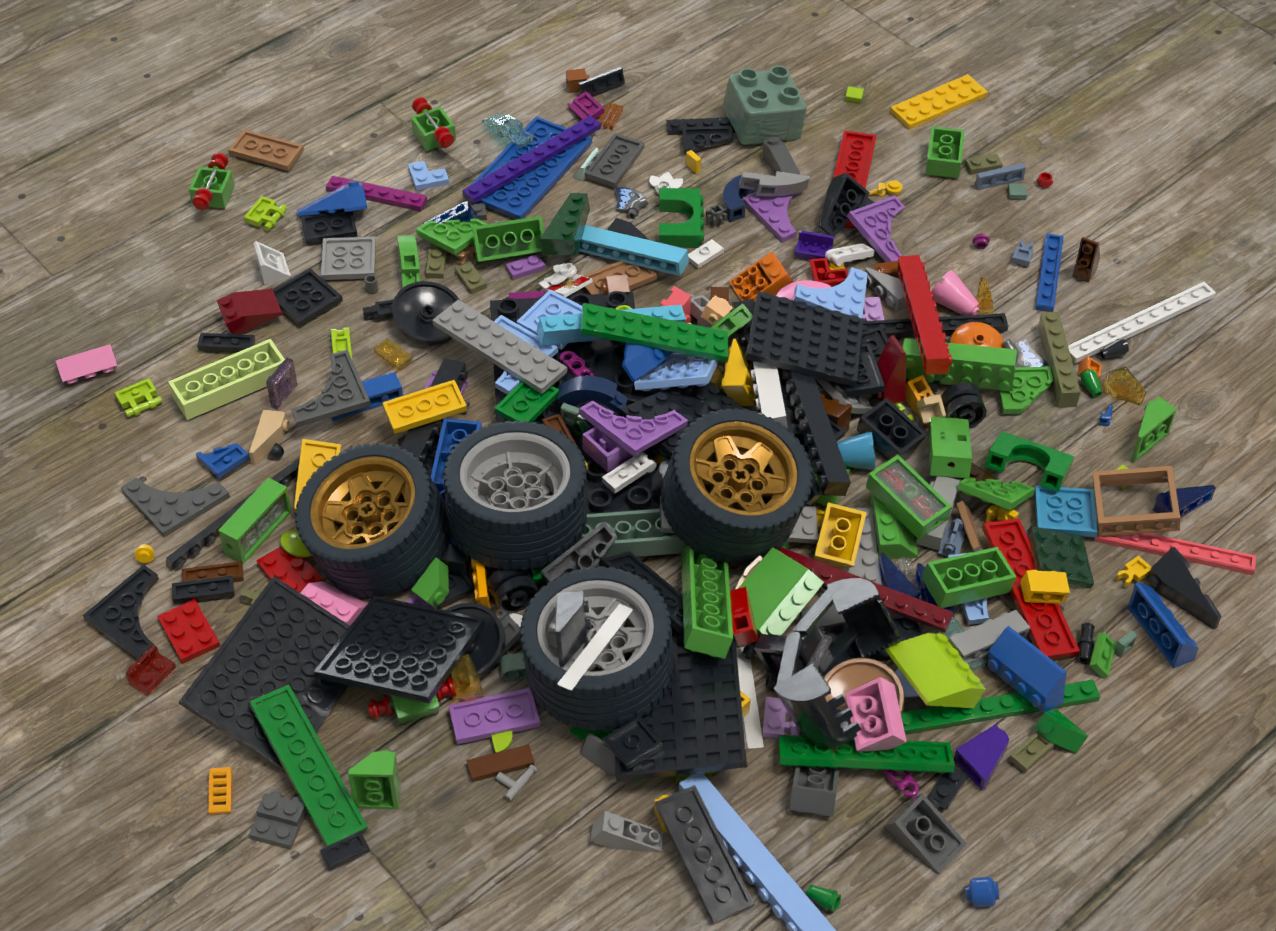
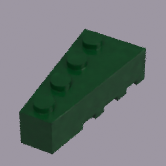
[540,193,590,256]

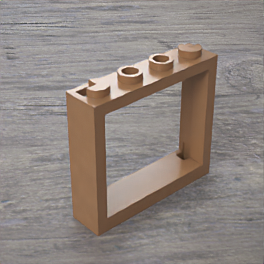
[1093,466,1180,536]

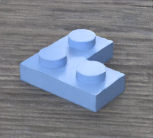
[408,161,449,191]

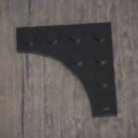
[83,565,159,662]

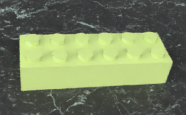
[168,339,289,420]

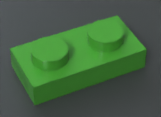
[1090,632,1116,678]

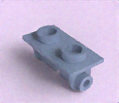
[938,519,966,557]

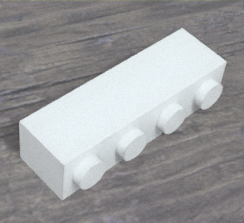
[751,362,788,428]

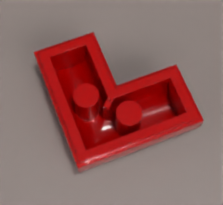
[809,258,848,287]

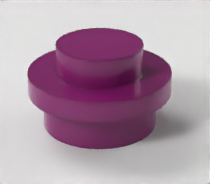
[972,233,990,249]

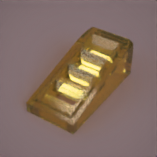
[976,276,994,314]

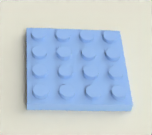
[634,353,719,391]

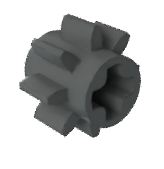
[706,205,727,226]

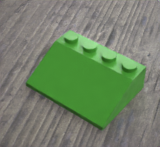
[739,547,824,638]

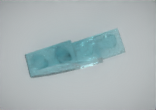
[482,113,534,148]

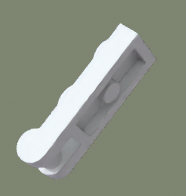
[825,243,874,266]
[602,452,656,493]

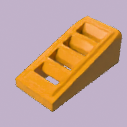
[209,767,233,815]

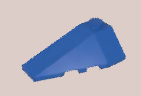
[297,181,368,216]

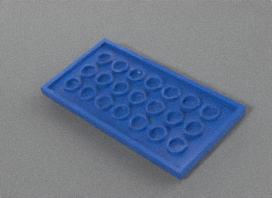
[463,116,592,220]

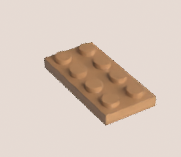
[228,129,304,171]
[583,261,657,295]

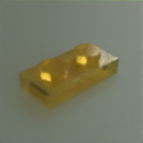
[374,338,413,370]

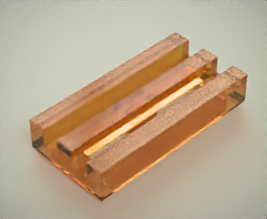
[598,103,623,131]

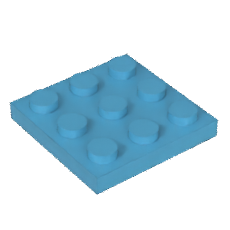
[1034,485,1098,537]

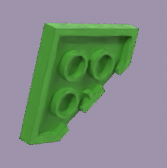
[416,219,487,255]
[998,366,1053,414]
[958,478,1035,510]

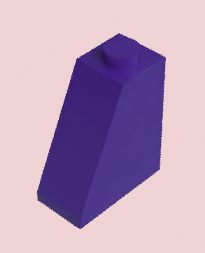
[954,724,1009,791]

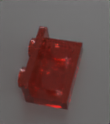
[126,645,176,696]

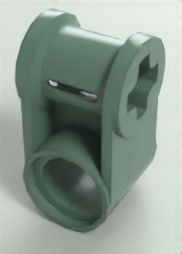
[500,653,527,682]

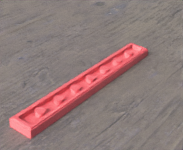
[1094,523,1256,575]

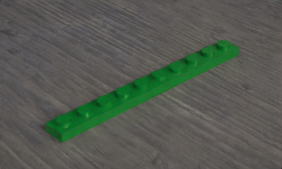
[901,680,1101,735]

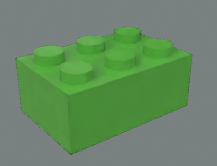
[925,126,965,178]

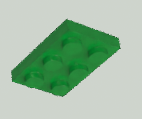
[494,381,559,423]

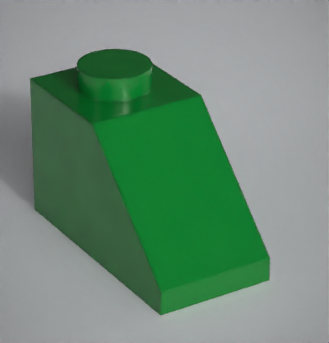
[1034,709,1088,753]

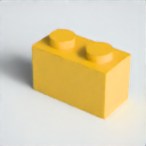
[1021,570,1070,604]

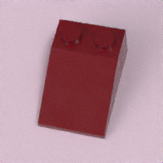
[216,289,283,334]
[876,336,906,404]

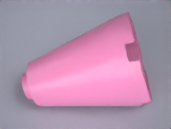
[932,270,980,315]

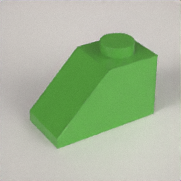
[411,558,449,609]

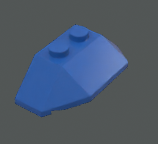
[622,343,674,382]

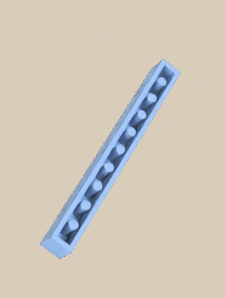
[679,773,836,931]

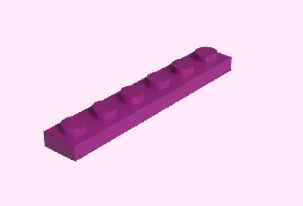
[326,176,427,211]

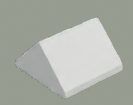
[254,241,291,285]

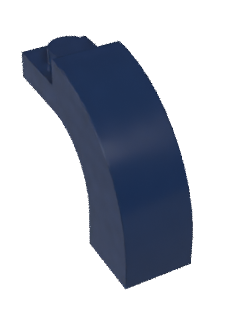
[722,175,756,222]
[557,376,627,414]

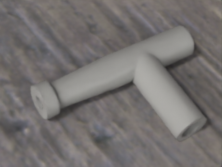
[496,765,537,801]

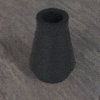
[1100,339,1129,360]

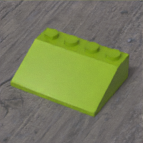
[885,633,986,708]

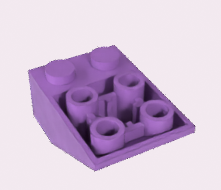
[583,427,633,472]

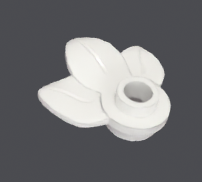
[649,172,683,194]
[544,263,577,285]

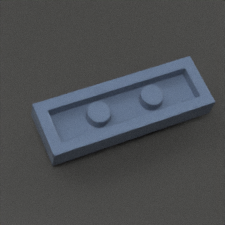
[975,163,1026,190]

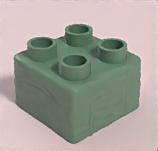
[723,65,807,145]

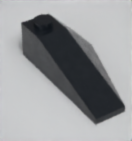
[1147,547,1222,629]

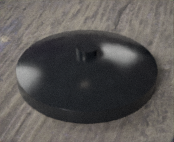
[391,281,460,345]
[446,603,506,683]

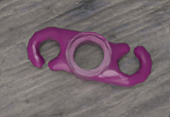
[559,351,594,377]
[881,769,919,797]

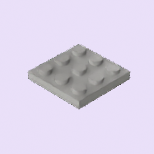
[321,236,376,280]

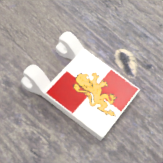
[538,274,593,297]

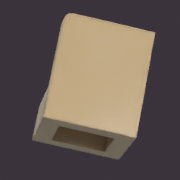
[916,395,946,424]

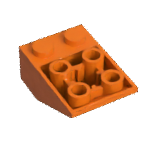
[729,251,794,302]

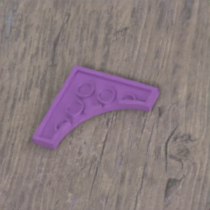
[743,185,808,243]
[847,195,906,262]
[578,401,688,456]

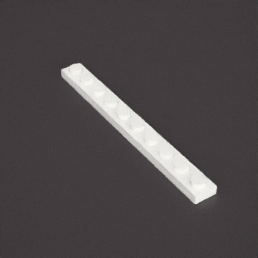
[1068,282,1216,363]

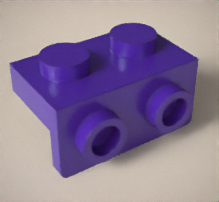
[795,230,834,263]

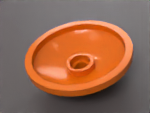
[950,322,1004,348]

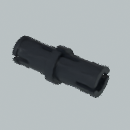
[1077,623,1095,664]

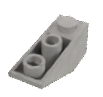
[865,267,907,312]
[591,811,663,852]

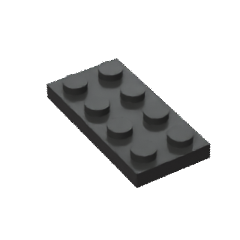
[585,133,644,188]

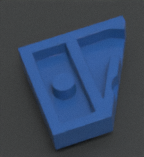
[196,443,250,479]

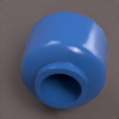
[965,876,1000,908]

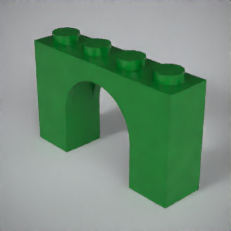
[659,188,704,248]
[985,431,1075,493]

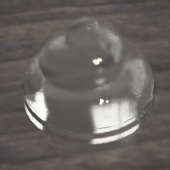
[892,557,914,577]

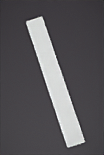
[558,604,633,690]
[736,647,764,749]

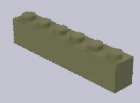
[1038,312,1080,408]

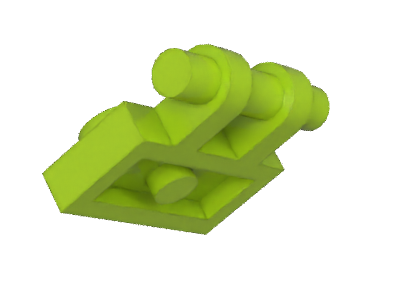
[244,196,287,231]
[114,378,163,417]

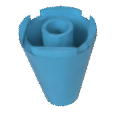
[837,432,875,470]

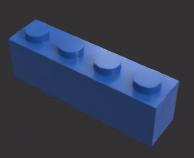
[331,372,403,421]

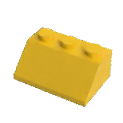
[813,502,867,569]

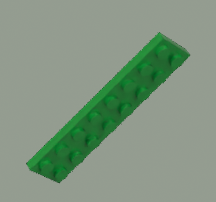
[580,303,728,362]
[250,685,368,847]
[779,735,954,773]

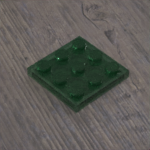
[1027,526,1094,589]

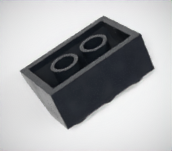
[857,398,927,461]

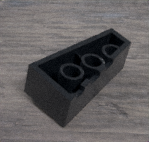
[540,521,617,584]

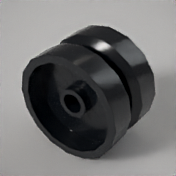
[941,383,987,428]
[487,568,539,614]

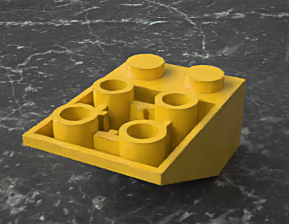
[721,339,757,406]

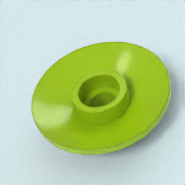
[280,530,312,558]

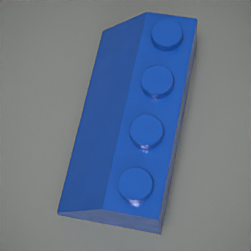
[1127,582,1199,668]
[987,626,1067,713]

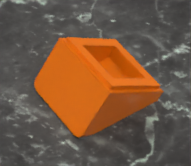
[1078,356,1102,379]

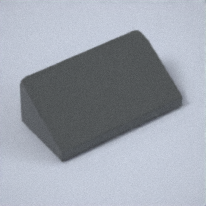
[581,733,616,776]

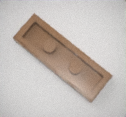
[956,501,984,552]

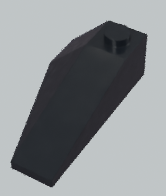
[819,173,870,236]

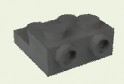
[249,792,308,850]

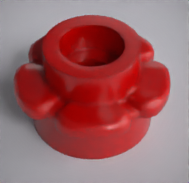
[1036,172,1053,188]

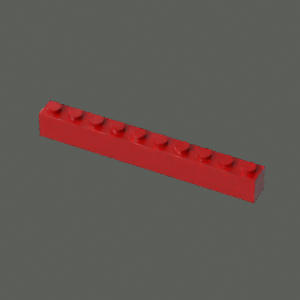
[897,255,952,375]

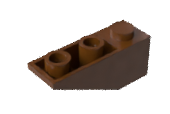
[1072,237,1100,283]

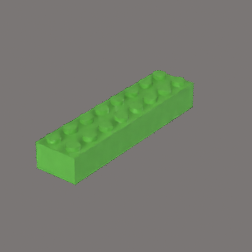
[681,545,733,659]

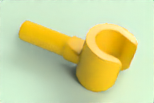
[868,183,886,197]

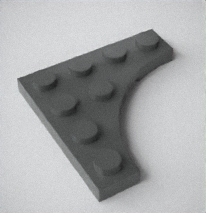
[292,350,371,427]
[121,478,230,538]

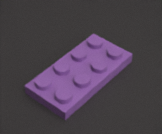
[448,688,540,744]

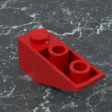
[730,586,759,646]

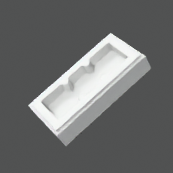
[688,240,724,269]

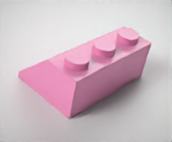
[55,344,117,384]
[301,581,368,625]
[845,677,907,752]

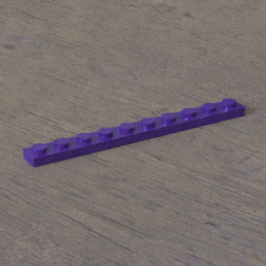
[462,116,601,204]

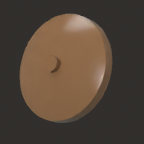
[824,658,904,724]

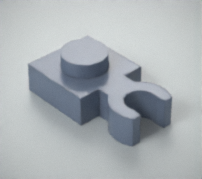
[1012,239,1034,267]

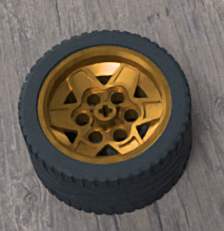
[661,408,813,563]
[295,443,450,598]

